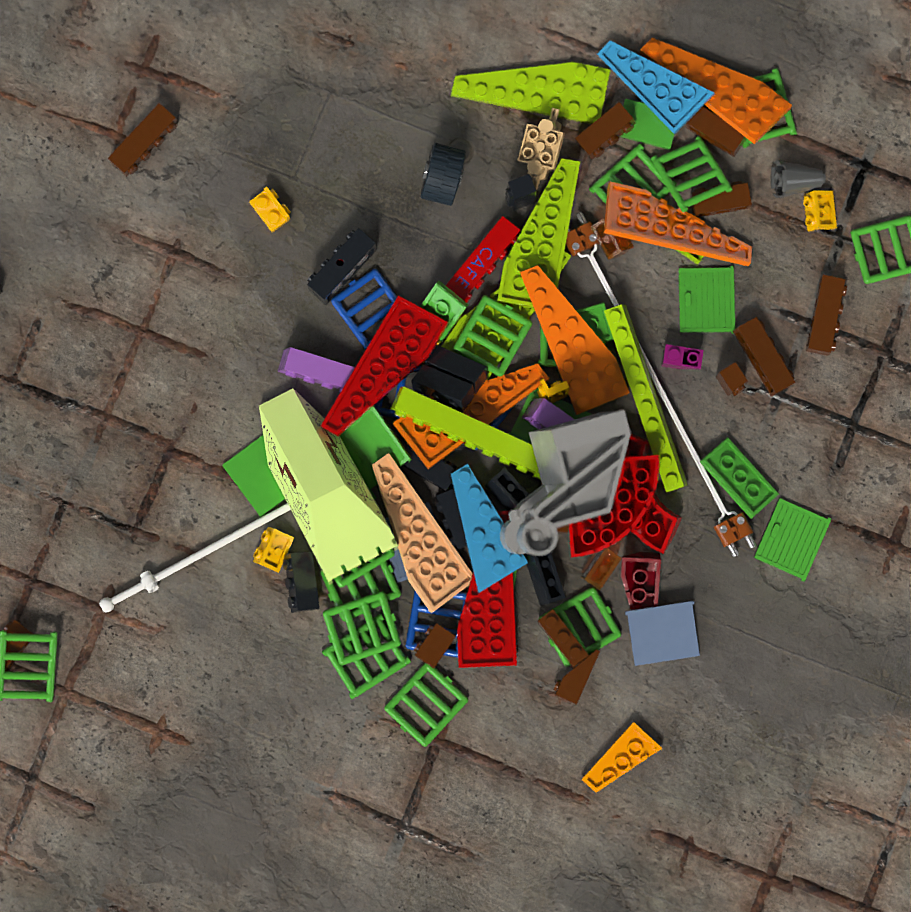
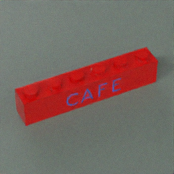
[445,216,520,303]

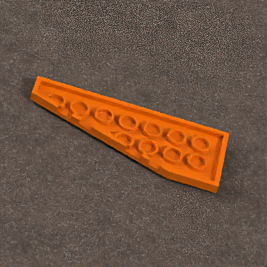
[639,38,792,144]
[604,181,752,267]
[519,265,630,415]
[393,363,549,469]

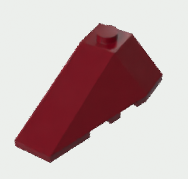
[621,552,661,610]

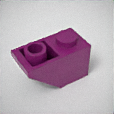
[661,344,704,370]

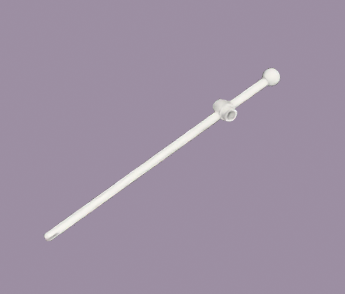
[99,503,291,612]

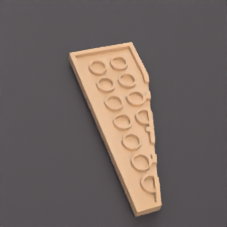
[372,453,473,613]

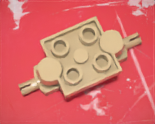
[517,108,565,191]

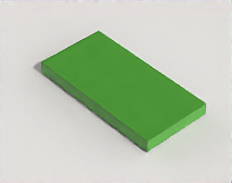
[700,437,779,519]

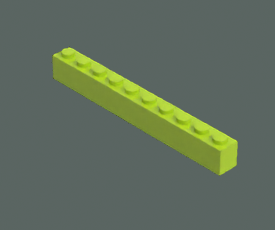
[604,304,688,493]
[391,387,541,480]

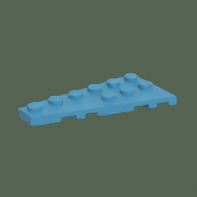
[597,41,716,134]
[451,464,528,593]

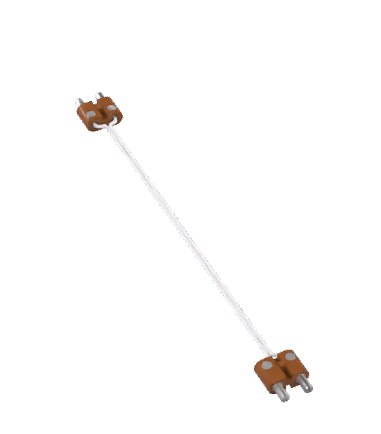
[566,212,756,557]

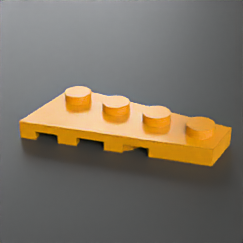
[581,722,662,793]

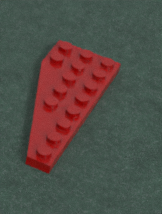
[321,295,448,436]
[457,511,517,668]

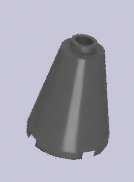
[770,160,826,198]

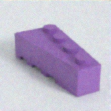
[278,347,355,392]
[522,398,575,429]

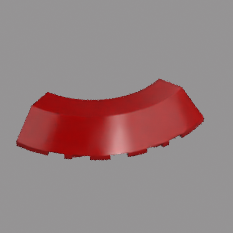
[625,433,682,554]
[569,455,660,558]

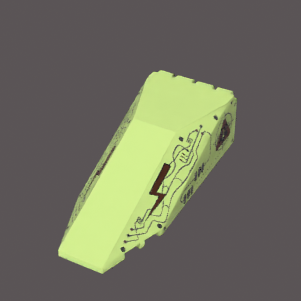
[259,389,398,585]

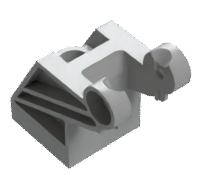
[500,410,630,555]

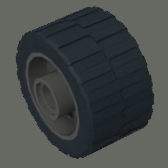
[420,143,466,206]

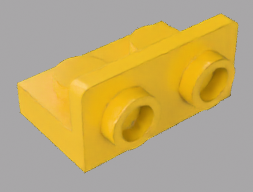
[249,186,291,233]
[803,190,837,232]
[537,379,569,403]
[253,527,294,573]

